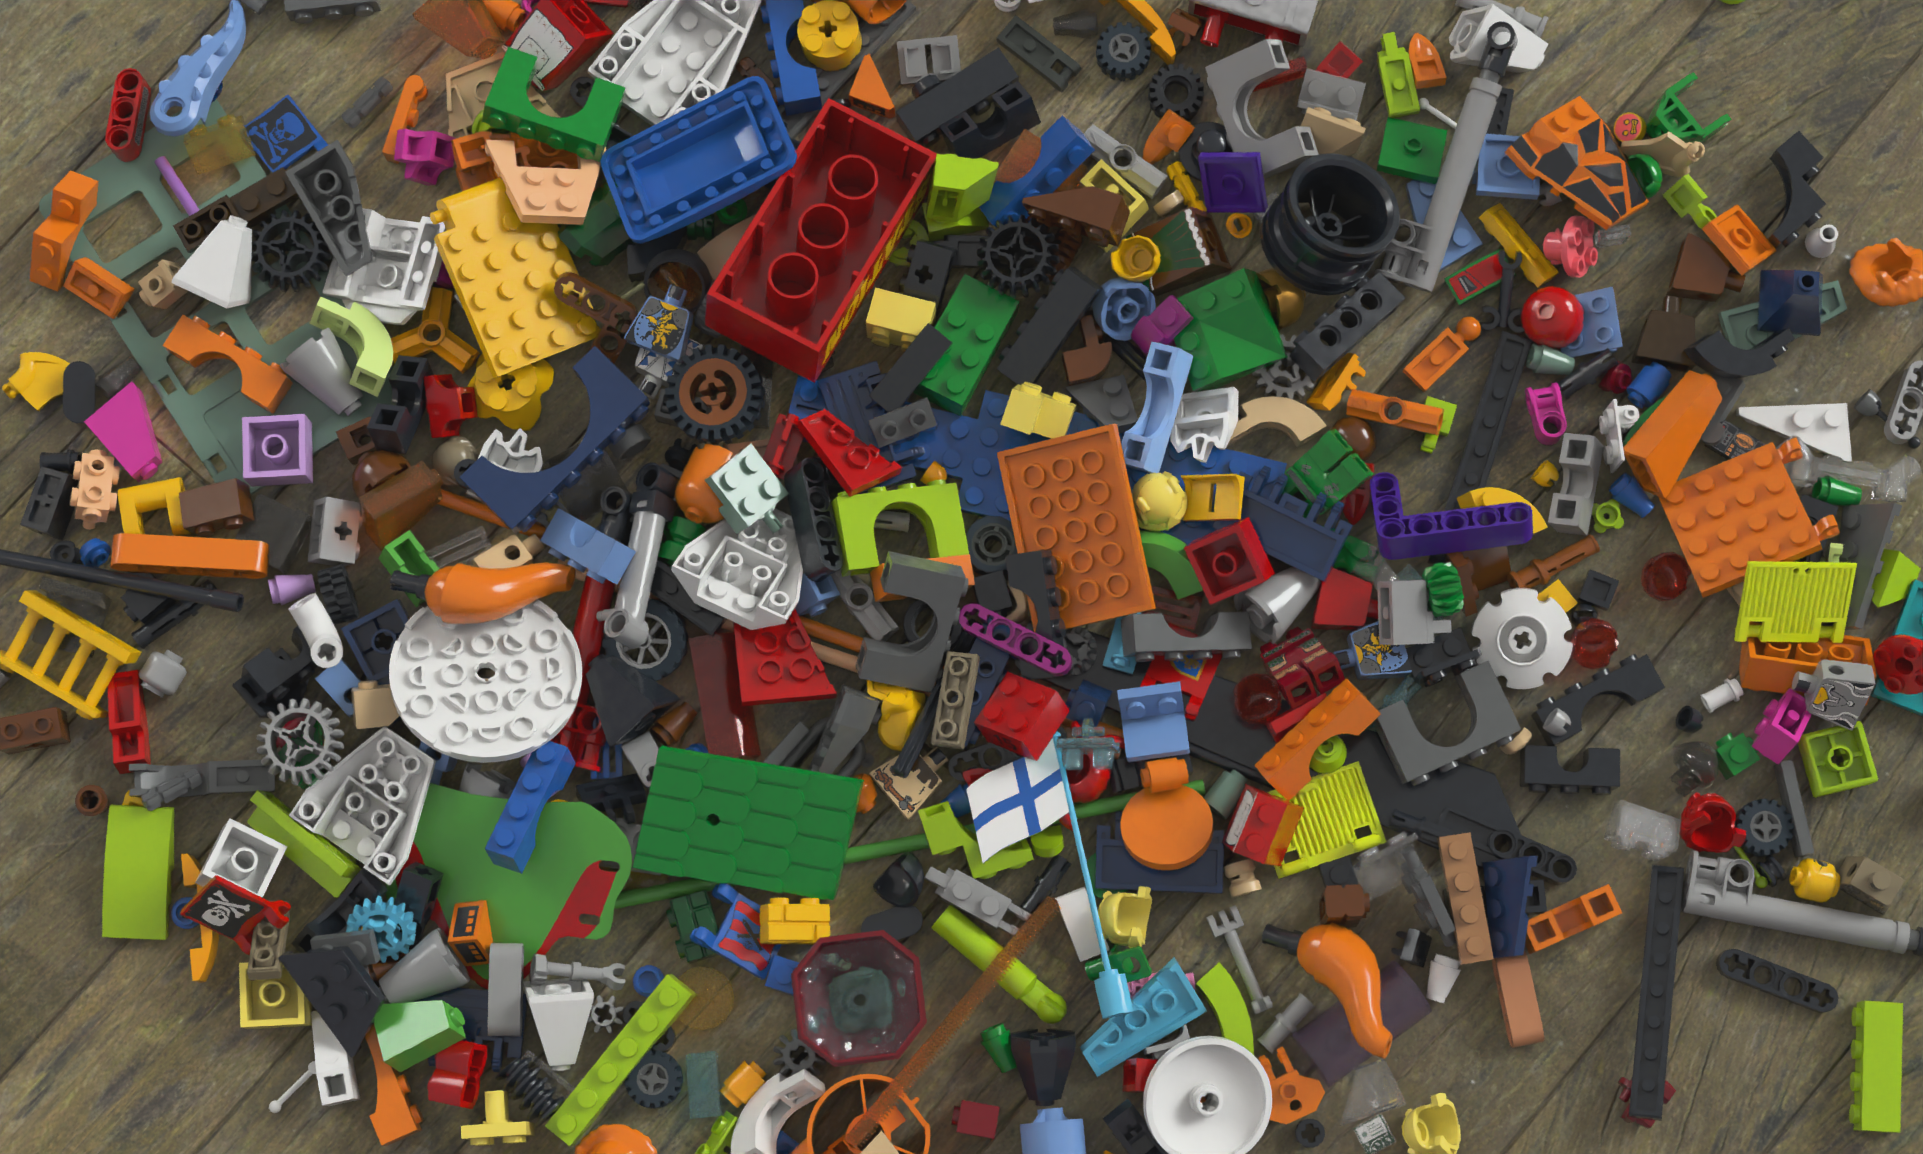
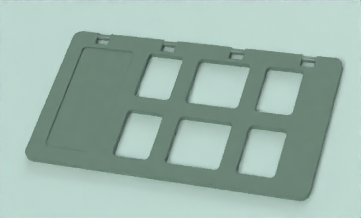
[39,97,393,496]

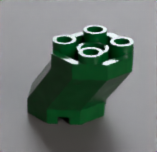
[558,180,634,266]

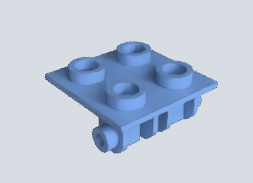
[1561,287,1623,358]

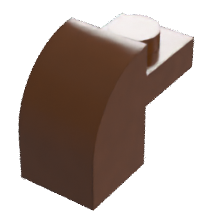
[1062,315,1112,386]

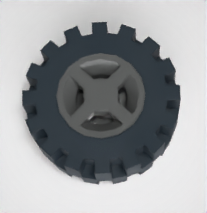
[1096,22,1151,81]
[1734,799,1794,857]
[624,1050,683,1108]

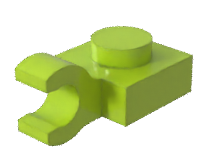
[1663,174,1717,229]
[1420,396,1457,454]

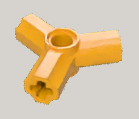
[391,287,479,374]

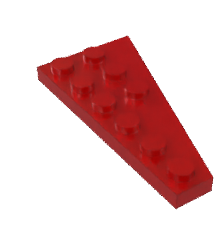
[733,609,837,706]

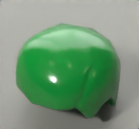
[1627,153,1662,199]

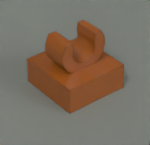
[1168,8,1205,46]

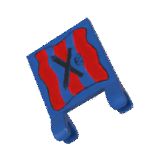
[690,883,782,980]

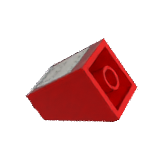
[502,0,614,91]
[1222,784,1304,866]

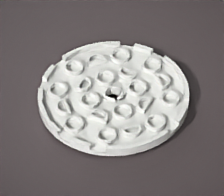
[389,600,582,763]

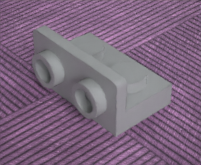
[1297,68,1366,121]

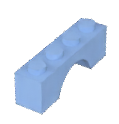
[1121,342,1193,473]

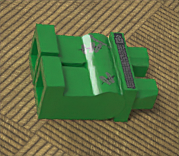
[1282,429,1374,518]

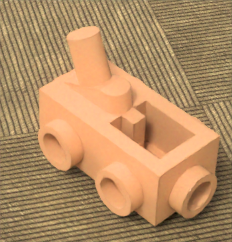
[70,449,120,530]

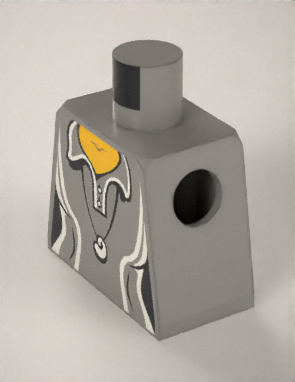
[1792,659,1875,730]

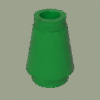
[1812,475,1862,506]
[980,1023,1017,1073]

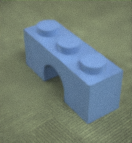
[540,508,636,585]

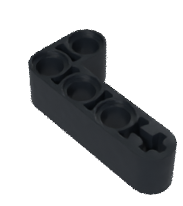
[784,457,843,582]

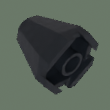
[1011,1028,1076,1106]

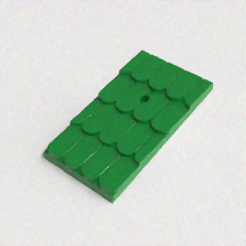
[632,746,864,900]

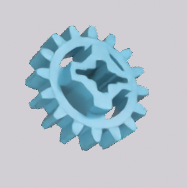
[346,896,417,963]

